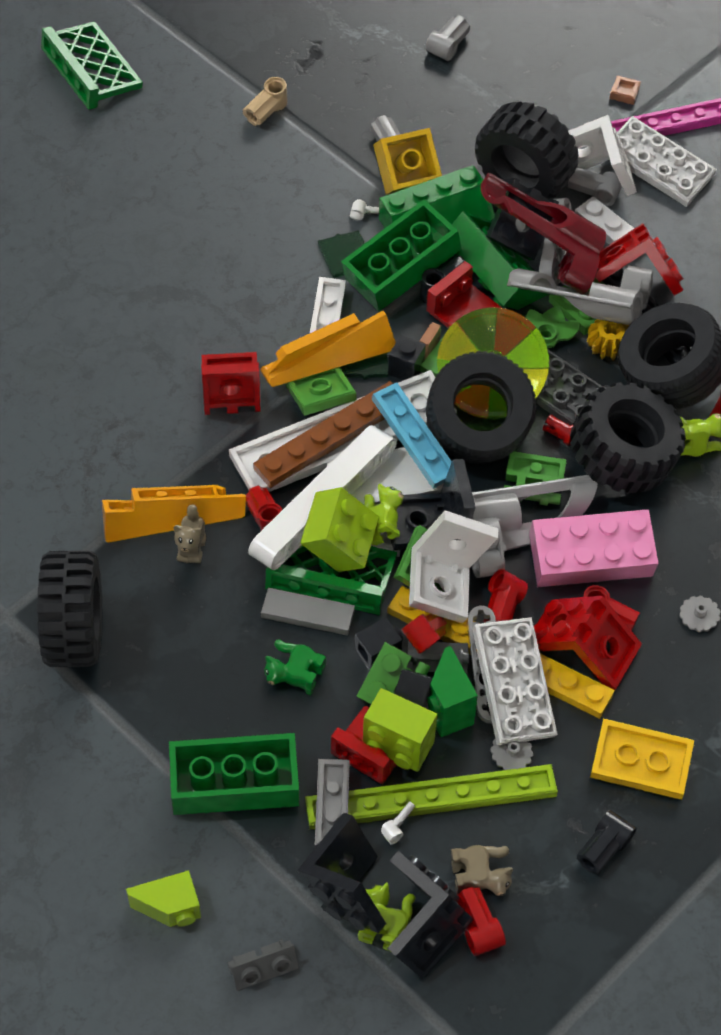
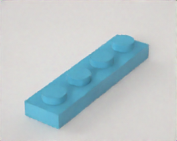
[372,382,452,489]

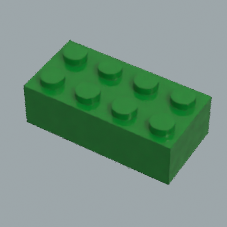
[341,199,461,312]
[169,733,299,815]

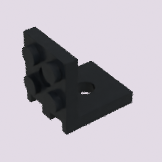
[486,178,559,260]
[391,459,476,551]
[297,813,387,933]
[387,851,474,979]

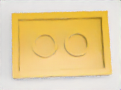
[590,718,694,800]

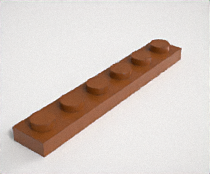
[253,381,393,488]

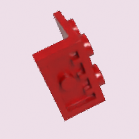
[426,261,502,339]
[331,706,396,785]

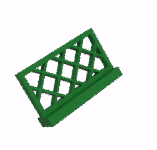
[41,21,143,110]
[265,545,397,615]

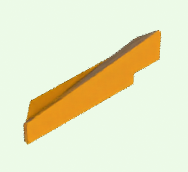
[260,310,396,387]
[102,485,246,543]

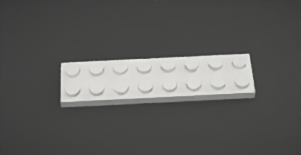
[229,370,457,492]

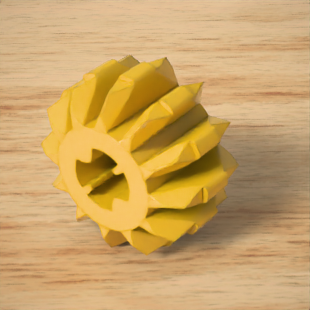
[587,319,629,361]

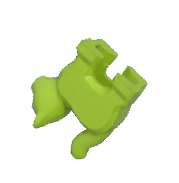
[680,413,721,457]
[364,484,404,546]
[358,882,416,952]

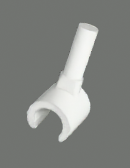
[350,199,379,221]
[381,801,415,845]

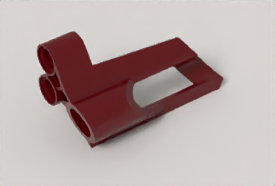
[481,173,606,295]

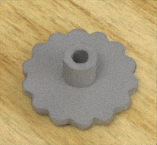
[679,596,721,632]
[490,739,533,770]

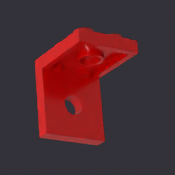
[595,223,684,296]
[201,352,261,415]
[534,596,642,690]

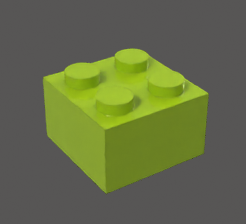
[300,487,379,572]
[363,688,437,772]

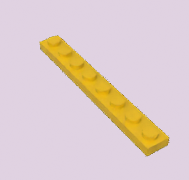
[387,585,615,719]

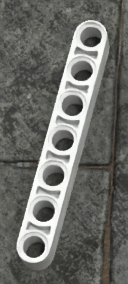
[248,425,397,570]

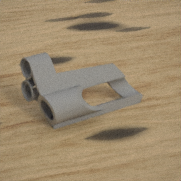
[507,265,653,325]
[472,475,598,578]

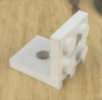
[568,115,637,196]
[409,510,498,623]

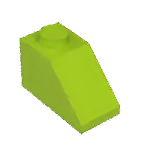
[126,870,201,927]

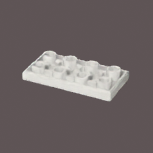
[617,116,717,207]
[327,447,444,506]
[472,617,558,745]

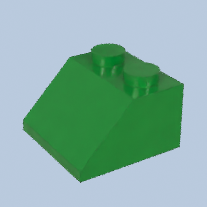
[427,646,478,738]

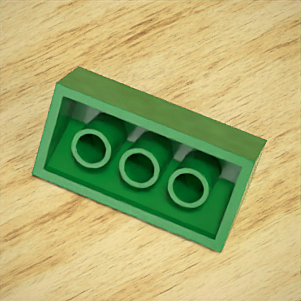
[379,165,495,228]
[452,211,549,310]

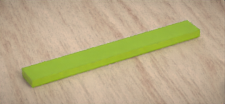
[305,764,558,830]

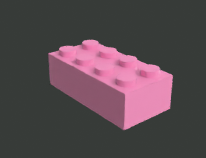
[529,509,659,588]

